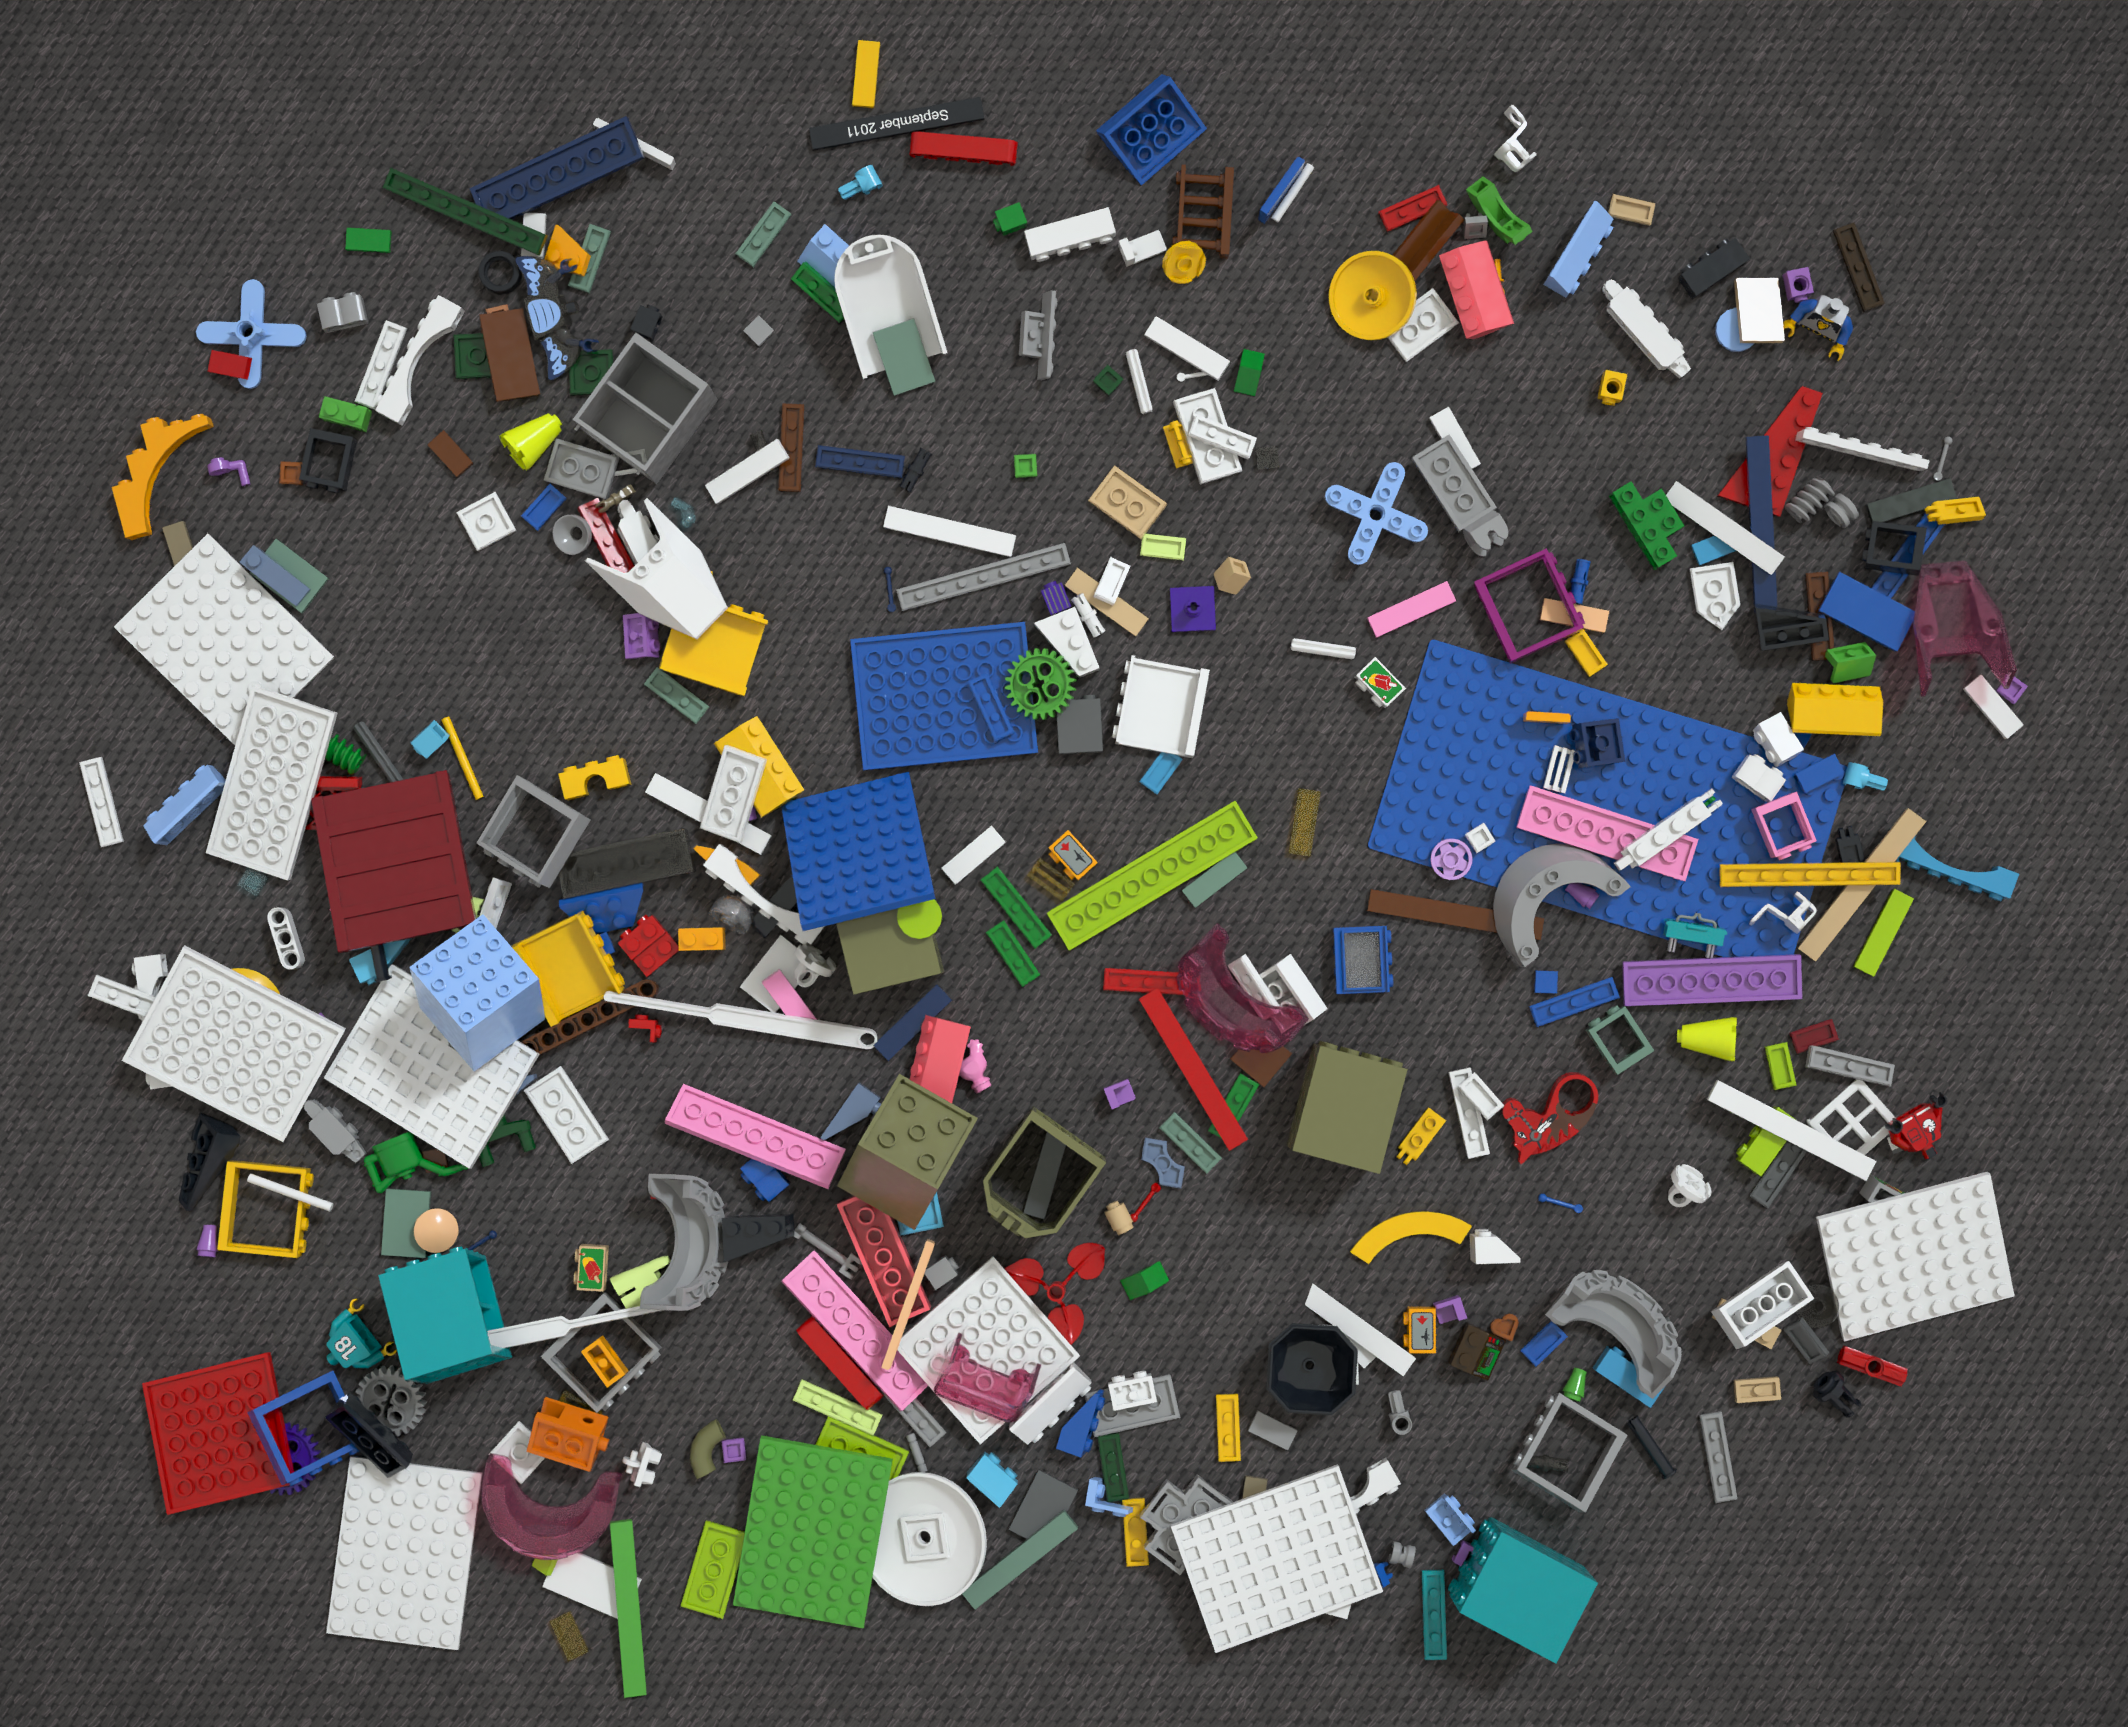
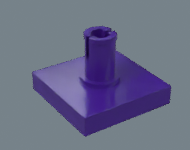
[1170,586,1216,632]

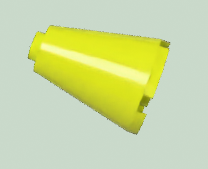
[499,413,562,471]
[1677,1017,1737,1061]

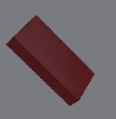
[1789,1019,1839,1054]

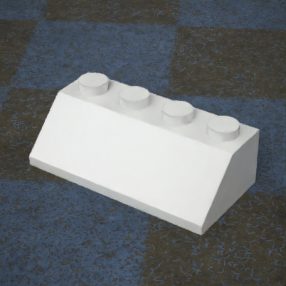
[1009,1362,1092,1445]

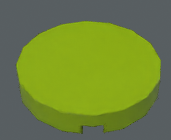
[897,899,942,939]

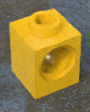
[1597,370,1627,406]

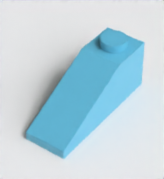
[349,938,412,985]

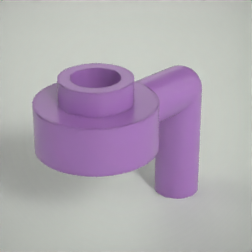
[207,457,251,487]

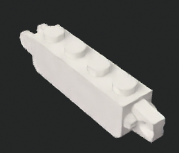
[1602,279,1691,379]
[617,500,659,565]
[1614,789,1723,870]

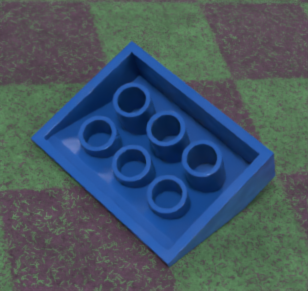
[1096,74,1207,185]

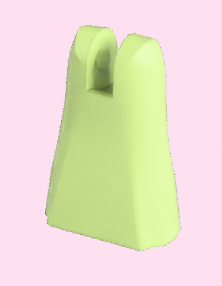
[610,1256,671,1309]

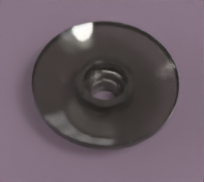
[1796,1284,1839,1329]

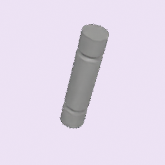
[906,1433,927,1472]

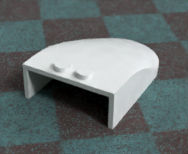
[834,235,947,379]

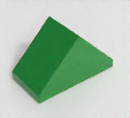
[1234,349,1265,396]
[1120,1261,1169,1300]

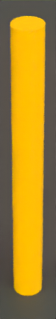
[441,717,484,800]

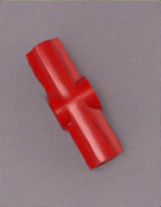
[1837,1345,1908,1387]

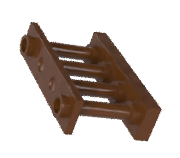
[1172,165,1234,259]

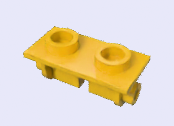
[1163,420,1193,469]

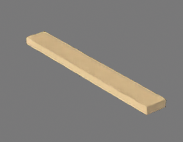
[1797,808,1926,961]

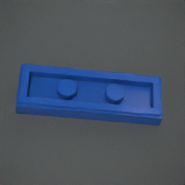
[967,673,1015,742]

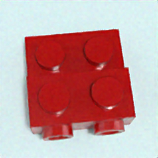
[618,915,679,977]

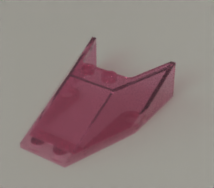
[1913,561,2017,697]

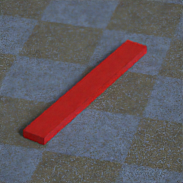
[1139,988,1248,1151]

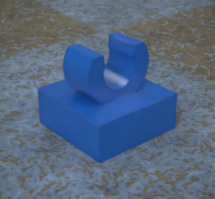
[1374,1562,1393,1588]

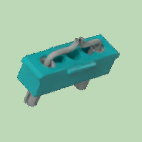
[1663,913,1727,959]

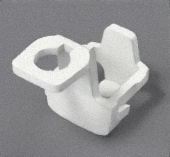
[1494,105,1537,172]
[1749,892,1817,934]

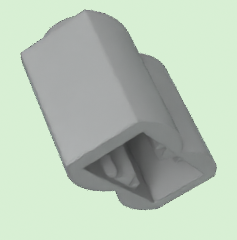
[317,292,368,333]

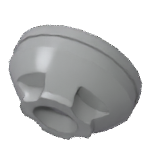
[553,515,592,555]

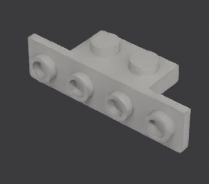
[1019,290,1057,380]

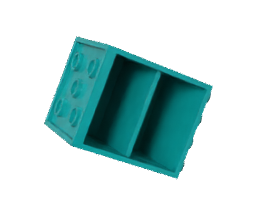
[378,1247,512,1384]
[1448,1517,1598,1663]

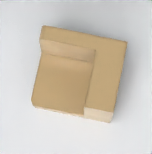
[1214,557,1251,594]

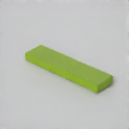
[1853,889,1914,977]

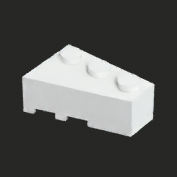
[1034,607,1100,678]

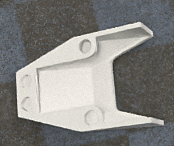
[585,498,728,639]

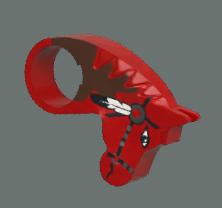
[1501,1072,1598,1164]

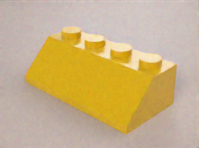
[1787,683,1883,736]
[714,716,804,818]

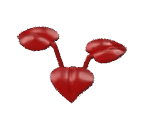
[1005,1243,1105,1345]

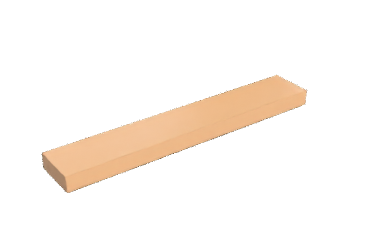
[881,1239,935,1370]

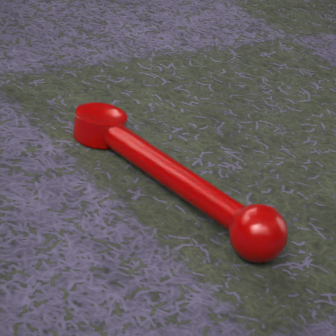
[1130,1183,1161,1222]

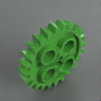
[1005,648,1076,720]

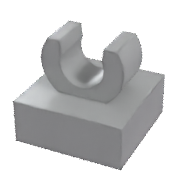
[1464,213,1488,239]

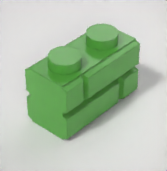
[319,396,372,432]

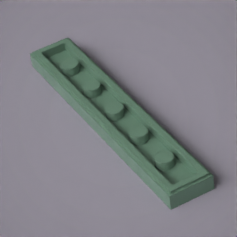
[962,1510,1078,1609]

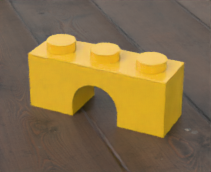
[558,755,631,800]

